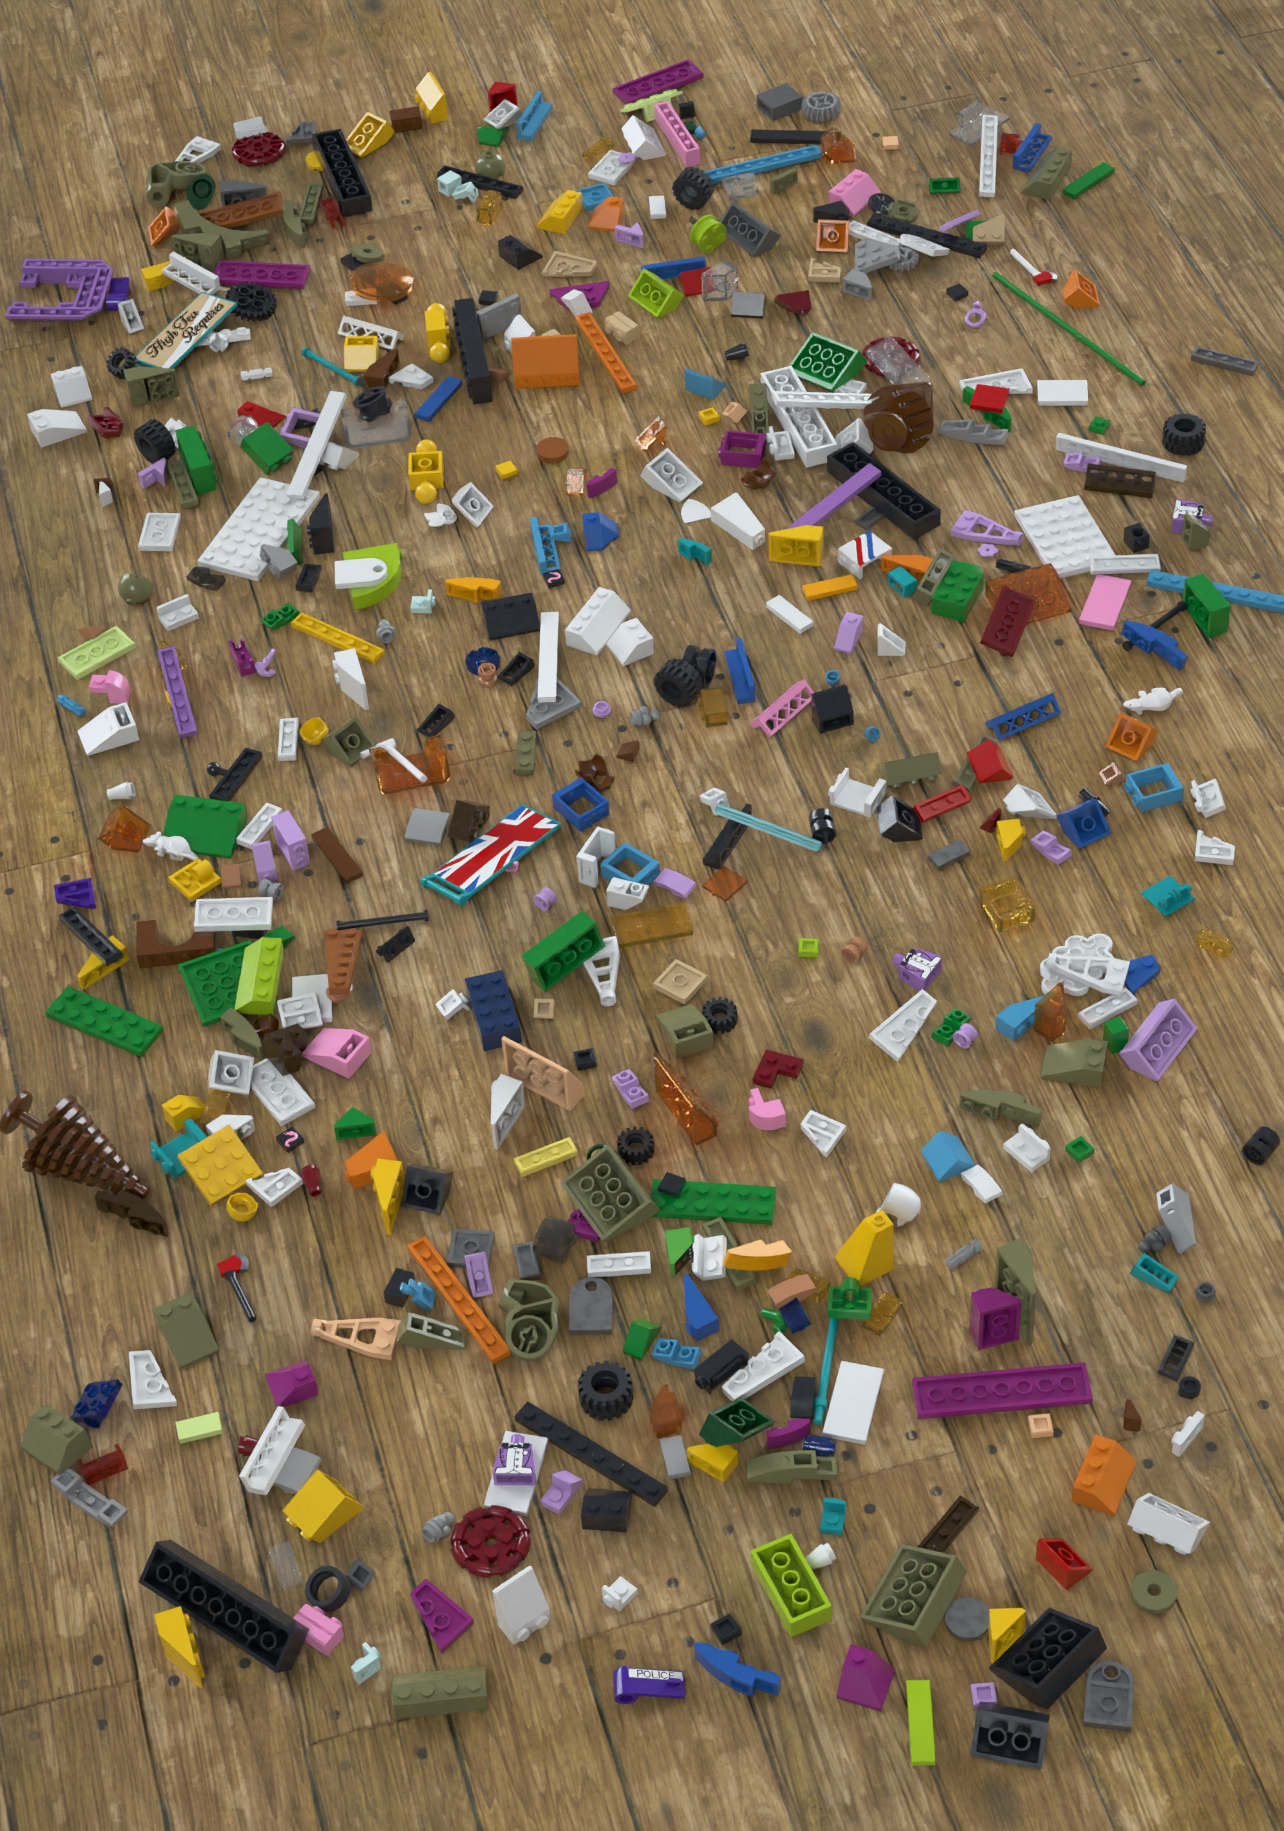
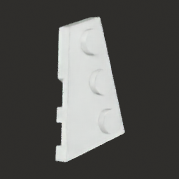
[129,1350,177,1410]

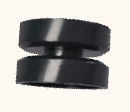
[682,645,717,688]

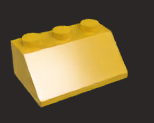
[415,72,448,124]
[536,190,583,234]

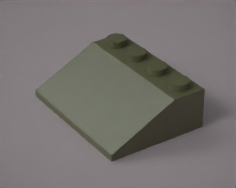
[560,1144,660,1242]
[995,1238,1036,1345]
[860,1544,967,1647]

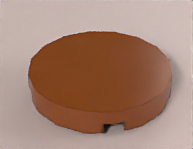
[536,437,569,463]

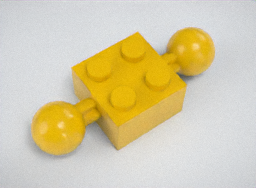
[425,303,451,363]
[408,439,444,504]

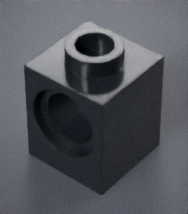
[1123,523,1150,553]

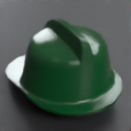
[186,174,216,209]

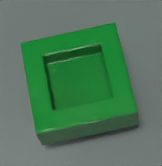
[1088,416,1111,435]
[1065,1136,1095,1164]

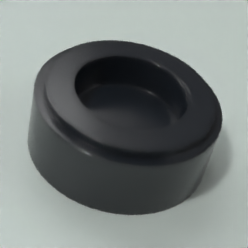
[1179,1376,1201,1399]

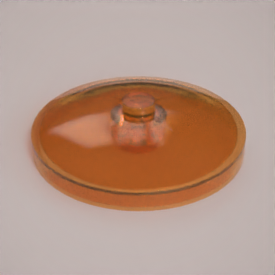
[350,262,413,301]

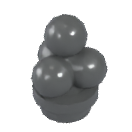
[1138,1225,1172,1253]

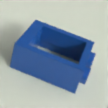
[552,777,610,832]

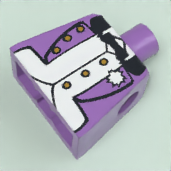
[1171,499,1213,533]
[892,948,942,991]
[493,1434,536,1485]

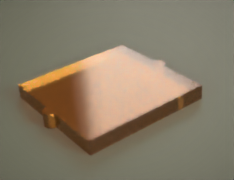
[702,866,748,902]

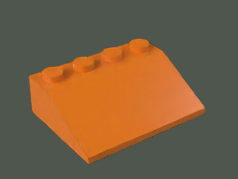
[511,334,580,389]

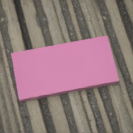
[1079,574,1131,631]

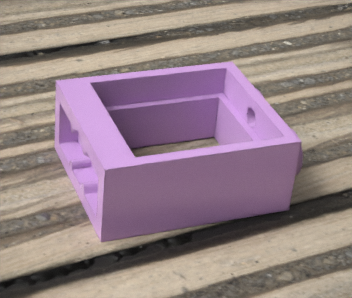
[280,407,320,449]
[271,810,310,871]

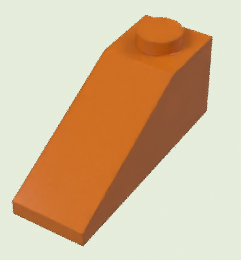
[881,555,933,583]

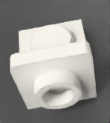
[699,788,730,816]
[436,989,471,1020]
[602,1576,638,1612]

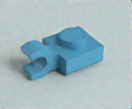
[400,1279,436,1312]

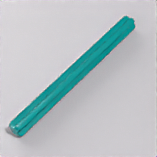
[715,803,822,852]

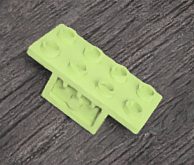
[620,89,683,122]

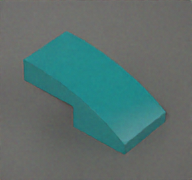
[678,538,712,565]

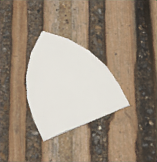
[681,499,711,523]

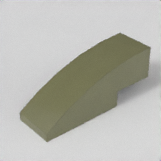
[220,1007,264,1060]

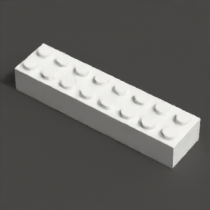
[760,366,837,468]

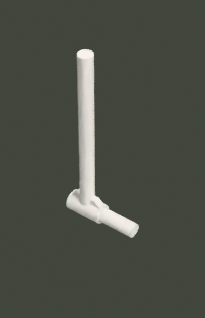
[360,738,427,782]

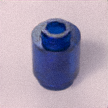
[803,1435,836,1457]

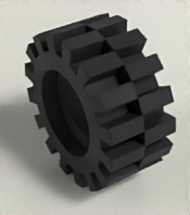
[106,347,138,379]
[702,997,738,1034]
[617,1126,655,1165]

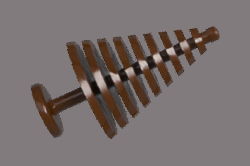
[863,381,934,454]
[0,1090,149,1199]

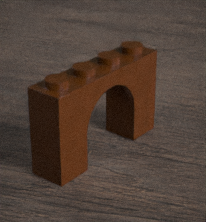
[136,916,216,968]

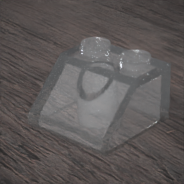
[701,260,738,301]

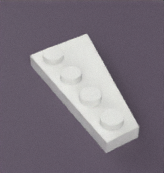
[869,989,937,1062]
[722,1331,805,1401]

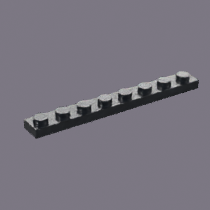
[867,214,987,259]
[514,1401,668,1507]

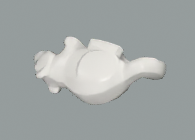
[1123,688,1183,715]
[143,831,199,861]

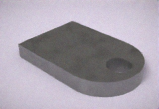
[569,1277,613,1335]
[1083,1661,1134,1732]

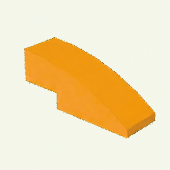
[445,577,502,603]
[722,1239,792,1271]

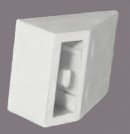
[78,702,139,756]

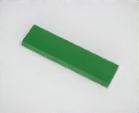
[1062,162,1115,199]

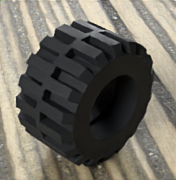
[672,167,714,210]
[1162,413,1206,456]
[134,419,176,464]
[653,658,703,707]
[578,1361,634,1421]

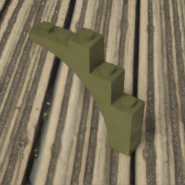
[174,200,269,259]

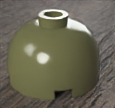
[475,151,505,179]
[118,574,154,606]

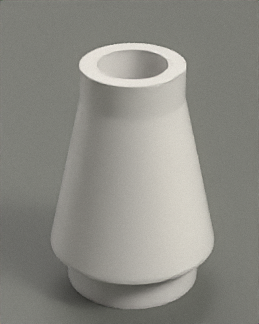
[107,782,136,800]
[805,1543,836,1570]

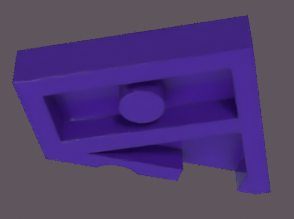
[54,878,96,909]

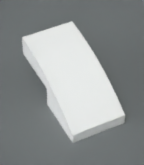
[961,1165,1003,1203]

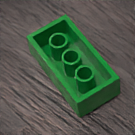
[175,425,217,495]
[521,910,606,992]

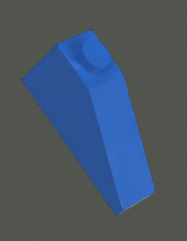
[684,1274,719,1341]

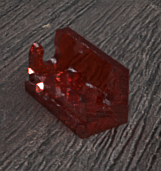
[319,196,346,228]
[77,1444,128,1485]

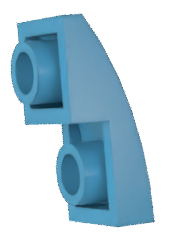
[652,1338,702,1370]

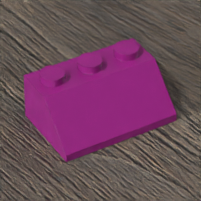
[970,1287,1021,1351]

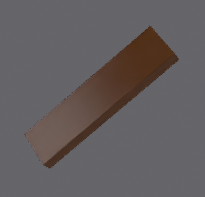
[311,827,363,884]

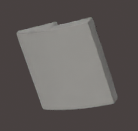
[404,808,451,846]
[272,1447,322,1494]

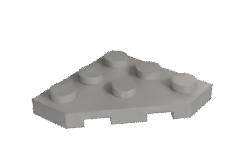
[854,238,900,273]
[526,678,582,730]

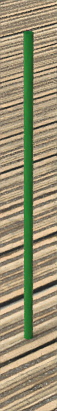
[992,272,1146,386]

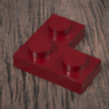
[752,1050,804,1089]

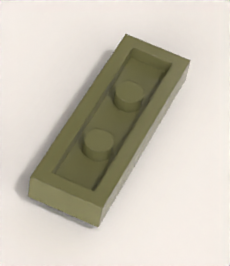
[515,731,536,775]

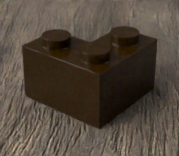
[448,800,490,842]
[262,1023,308,1076]

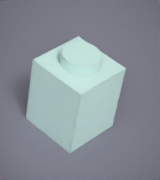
[437,170,462,197]

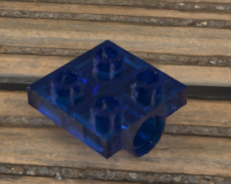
[70,1379,123,1428]

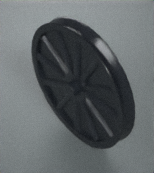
[868,193,896,214]

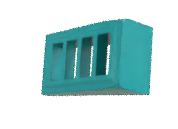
[1129,1253,1179,1293]

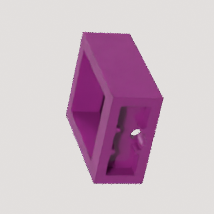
[718,430,766,468]

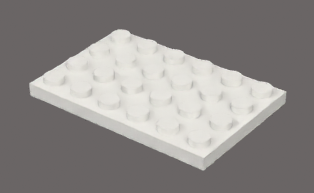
[1014,495,1115,581]

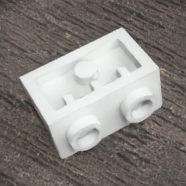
[157,594,199,631]
[1003,1124,1051,1173]
[692,1234,727,1281]

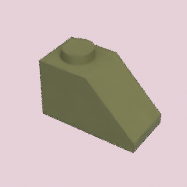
[1182,513,1211,551]

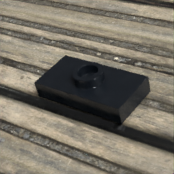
[295,563,322,592]

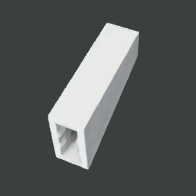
[711,493,765,550]

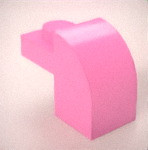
[89,670,131,704]
[748,1088,786,1130]

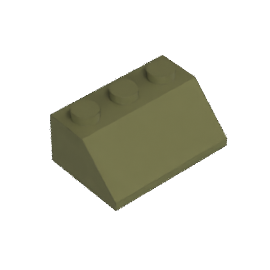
[877,752,942,788]
[21,1404,93,1475]

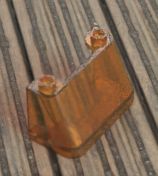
[369,735,450,795]

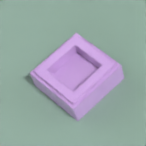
[971,1682,997,1709]

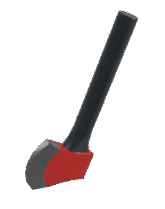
[216,1252,256,1322]

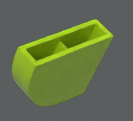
[343,543,403,610]

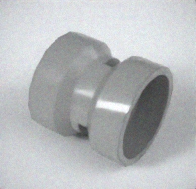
[258,879,284,902]

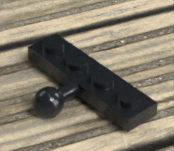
[207,747,262,801]

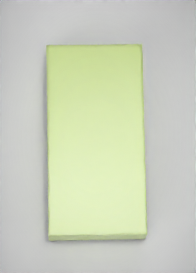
[176,1412,223,1444]

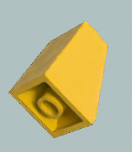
[282,1469,364,1543]

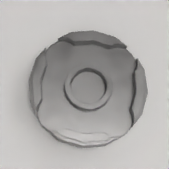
[945,1597,989,1642]

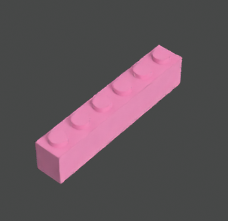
[654,101,700,167]

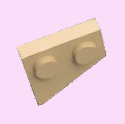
[973,214,1005,244]
[808,258,841,283]

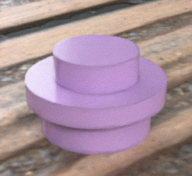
[593,701,611,718]

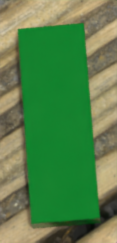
[287,518,303,565]

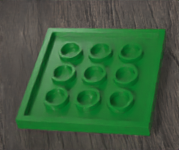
[178,940,277,1027]

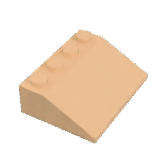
[502,1036,585,1111]

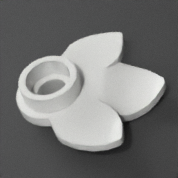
[424,503,457,527]

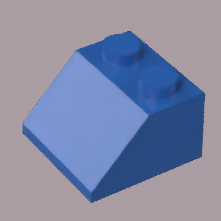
[1056,799,1111,849]

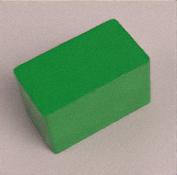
[1103,1017,1129,1054]

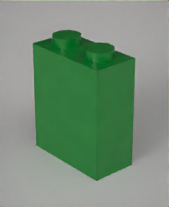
[240,422,294,475]

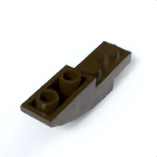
[94,1190,169,1237]

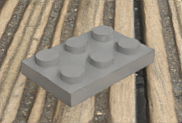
[477,293,522,340]

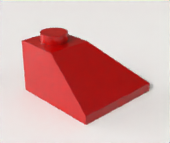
[237,401,285,431]

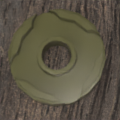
[887,200,919,223]
[352,243,383,263]
[1131,1570,1177,1614]

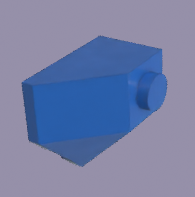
[582,512,619,552]

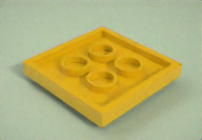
[177,1124,263,1207]

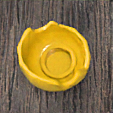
[300,717,329,746]
[226,1193,258,1222]

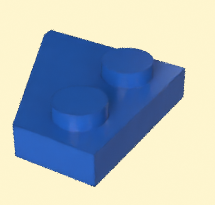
[1124,954,1160,995]

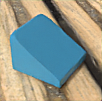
[550,523,571,542]

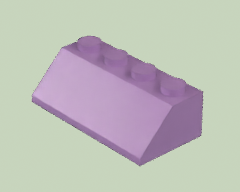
[1119,999,1198,1081]

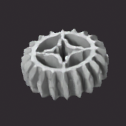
[801,91,841,123]

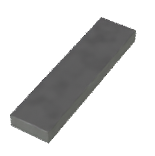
[1191,346,1259,376]

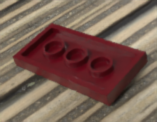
[980,585,1036,657]

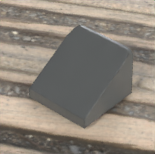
[345,1559,375,1591]

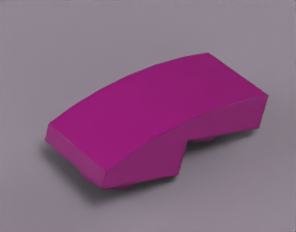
[586,468,618,498]
[766,1418,810,1449]

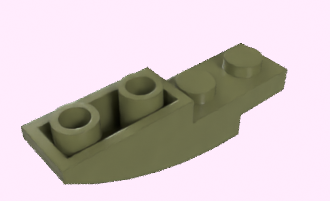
[282,200,307,248]
[750,383,769,442]
[959,1090,1042,1127]
[745,1450,837,1484]

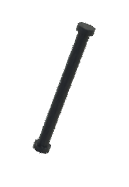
[1122,601,1187,652]
[336,910,429,930]

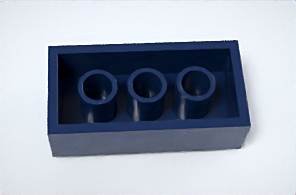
[465,970,522,1051]

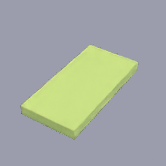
[58,626,136,680]

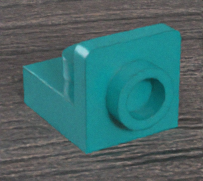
[820,1498,846,1536]

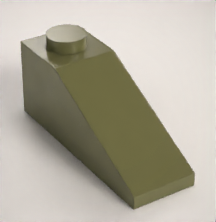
[913,548,955,606]
[397,1312,467,1350]

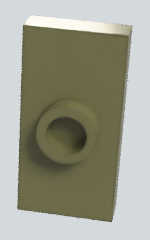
[770,168,798,194]

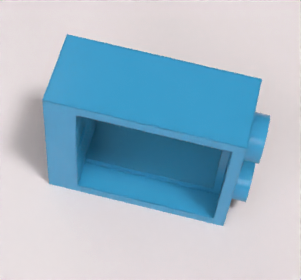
[1124,763,1184,812]
[600,843,660,886]

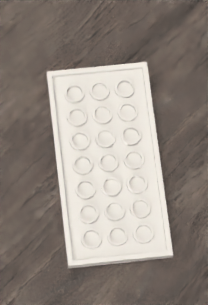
[197,477,320,582]

